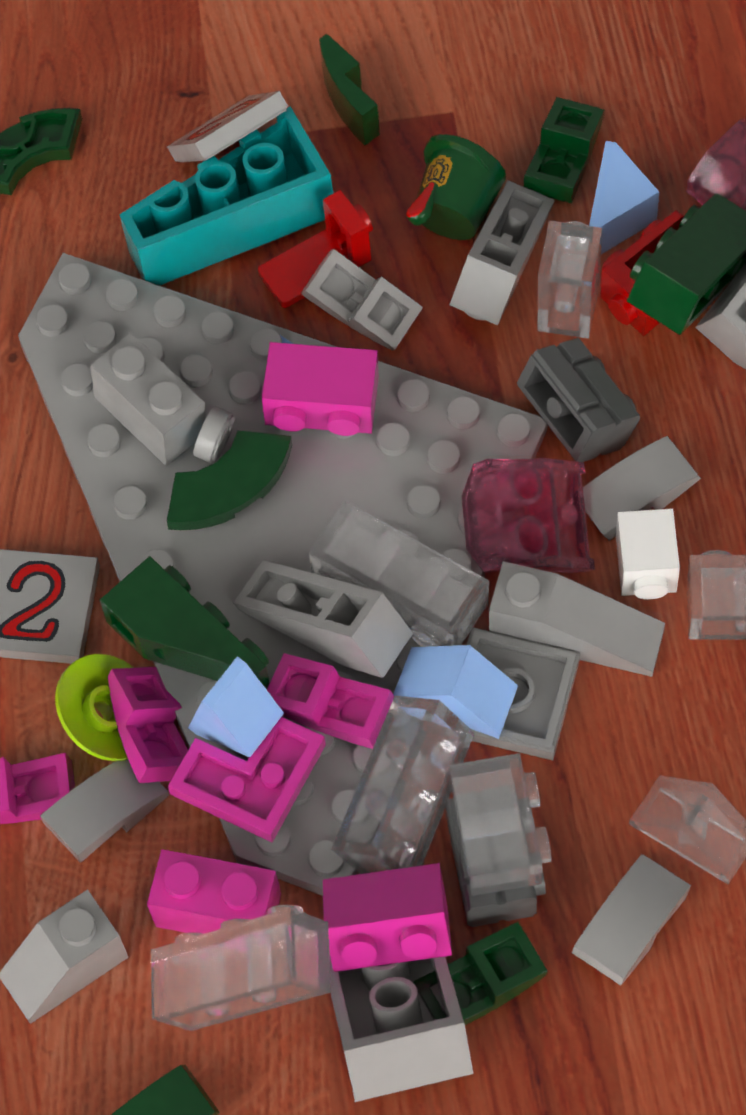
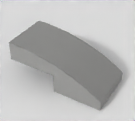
[301,249,423,351]
[573,436,701,541]
[40,760,169,863]
[572,854,691,985]

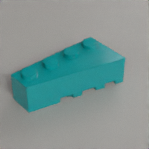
[119,106,334,286]

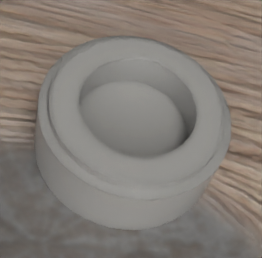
[193,406,235,464]

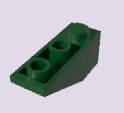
[100,556,270,690]

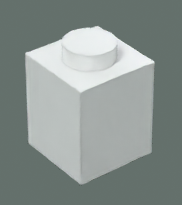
[616,508,680,600]

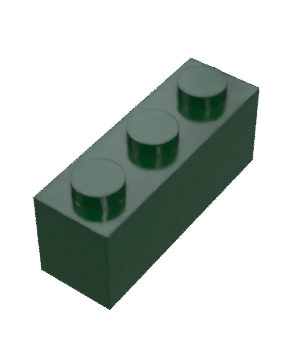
[627,193,746,335]

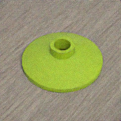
[55,654,134,761]

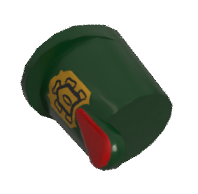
[406,134,506,240]

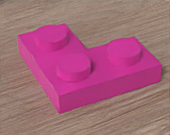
[168,717,326,843]

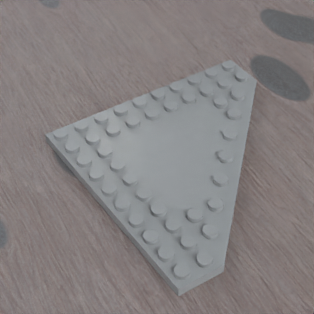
[18,253,548,896]

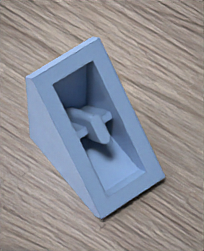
[588,141,659,256]
[393,645,518,739]
[188,656,284,757]

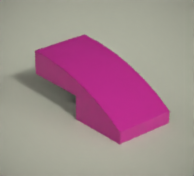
[267,653,396,750]
[108,667,188,783]
[0,753,75,824]

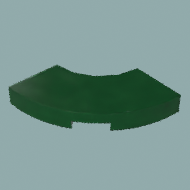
[0,108,82,195]
[167,430,292,530]

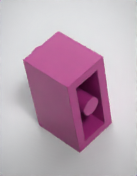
[262,342,379,436]
[147,849,281,949]
[322,863,452,972]

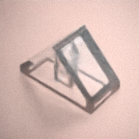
[629,775,746,884]

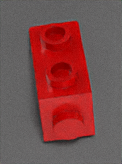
[258,190,373,308]
[600,210,684,336]

